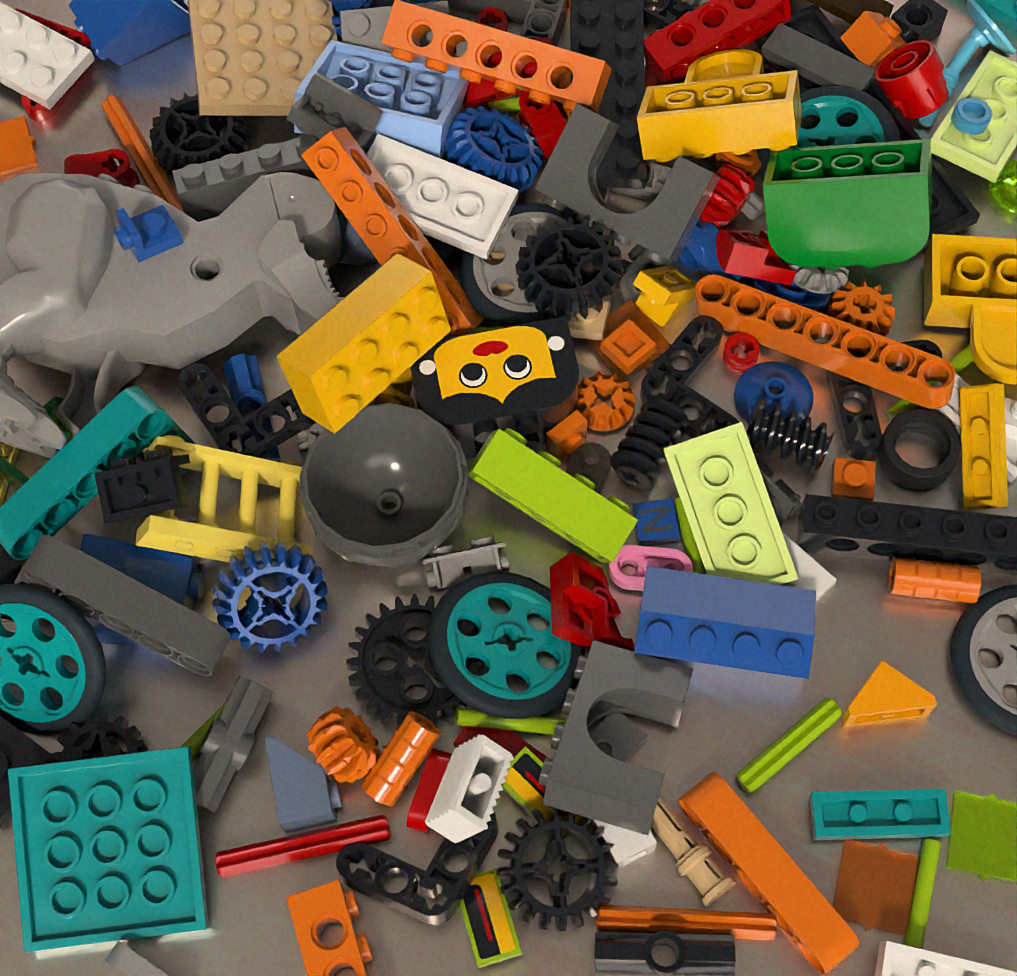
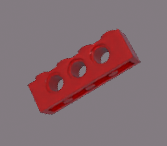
[644,0,791,85]

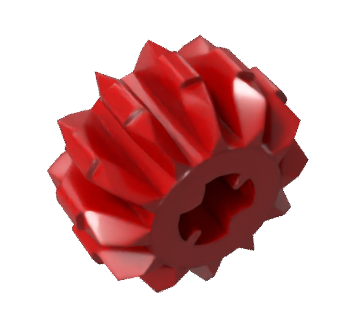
[700,163,754,230]

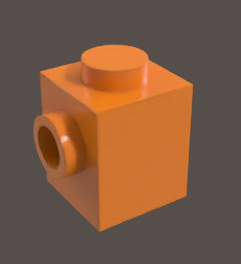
[840,11,907,69]

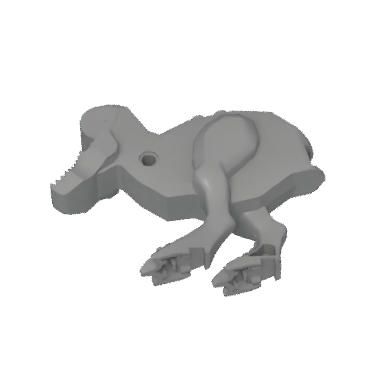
[0,172,344,522]

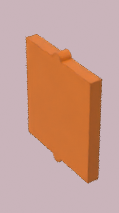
[0,116,38,177]

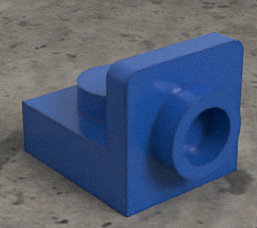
[114,205,183,263]

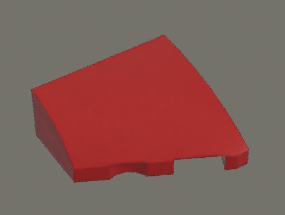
[716,229,797,286]
[549,551,635,651]

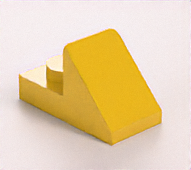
[633,265,697,326]

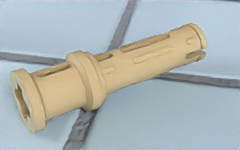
[651,795,737,907]

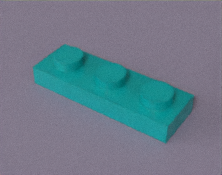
[809,789,951,840]

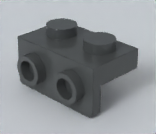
[287,73,383,150]

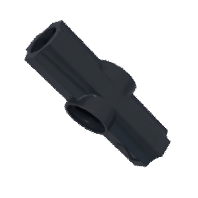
[594,930,736,976]

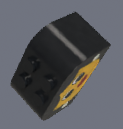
[410,316,579,459]

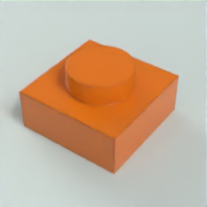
[600,319,657,375]
[546,410,587,460]
[830,457,876,501]

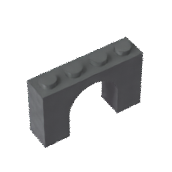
[534,103,721,264]
[172,134,343,222]
[538,640,693,835]

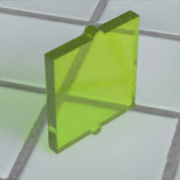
[946,791,1017,884]

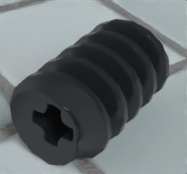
[610,399,690,491]
[746,399,835,474]

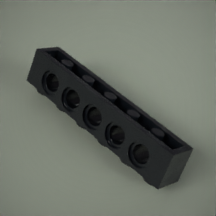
[797,494,1017,576]

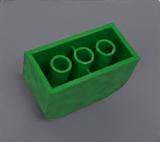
[763,139,933,269]

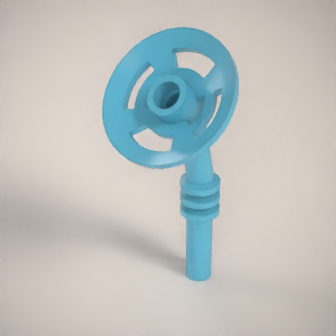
[919,0,1017,127]

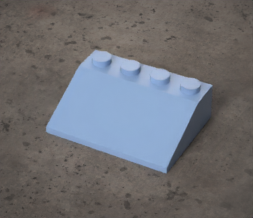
[294,40,469,159]

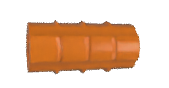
[888,557,981,603]
[361,711,442,807]

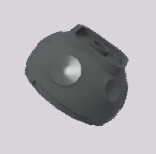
[299,402,469,568]

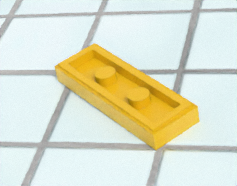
[959,383,1008,510]

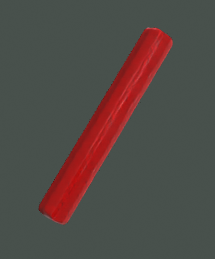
[215,815,391,877]

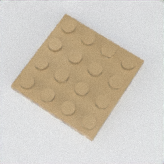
[188,0,338,116]

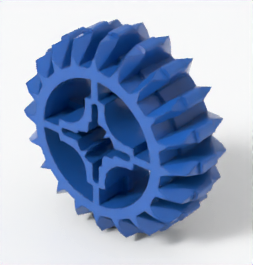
[444,106,543,196]
[212,540,329,654]

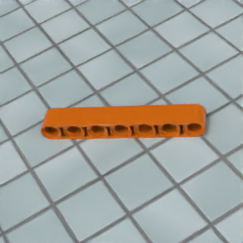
[695,274,956,409]

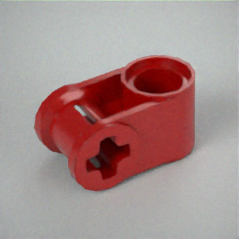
[518,91,568,161]
[64,149,140,188]

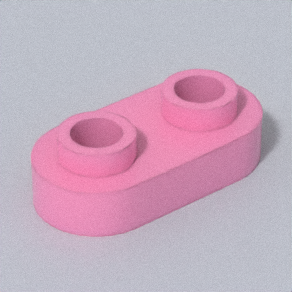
[609,545,693,591]

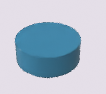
[951,97,992,135]

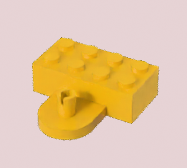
[637,49,802,162]
[924,234,1017,385]
[276,253,451,434]

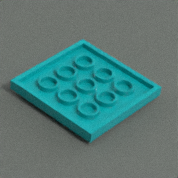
[8,746,209,952]

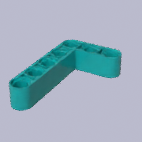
[0,386,196,560]

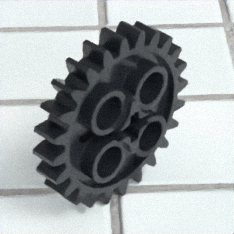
[346,594,485,728]

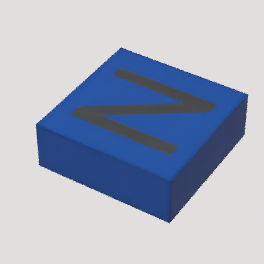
[632,498,680,546]

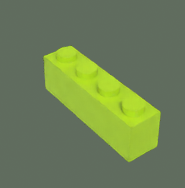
[467,428,638,563]

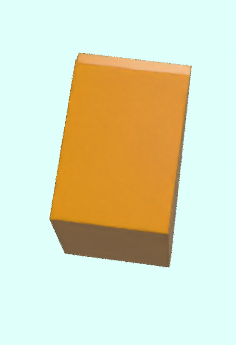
[841,660,937,727]

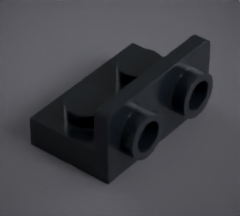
[94,448,190,524]

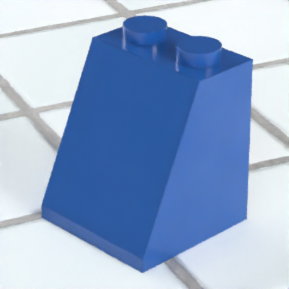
[68,0,191,66]
[80,534,205,647]

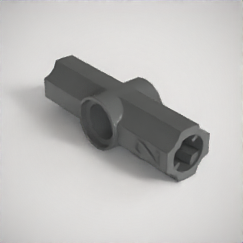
[193,676,273,812]

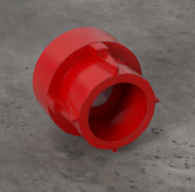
[874,40,949,119]

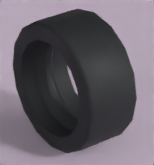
[878,409,961,491]

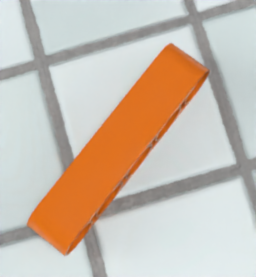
[678,771,860,976]

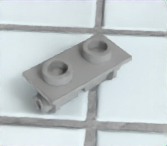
[423,535,510,590]

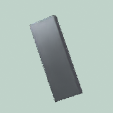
[761,23,875,92]

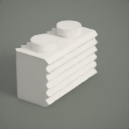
[425,734,514,843]

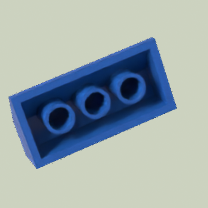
[634,566,816,679]

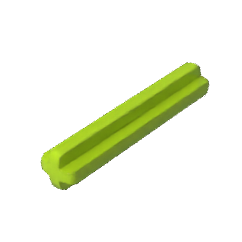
[735,697,842,794]

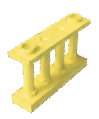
[135,435,312,562]

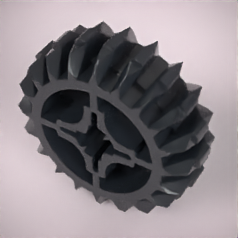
[149,92,250,179]
[515,216,623,322]
[496,806,619,931]

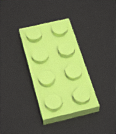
[931,50,1017,183]
[663,422,799,585]

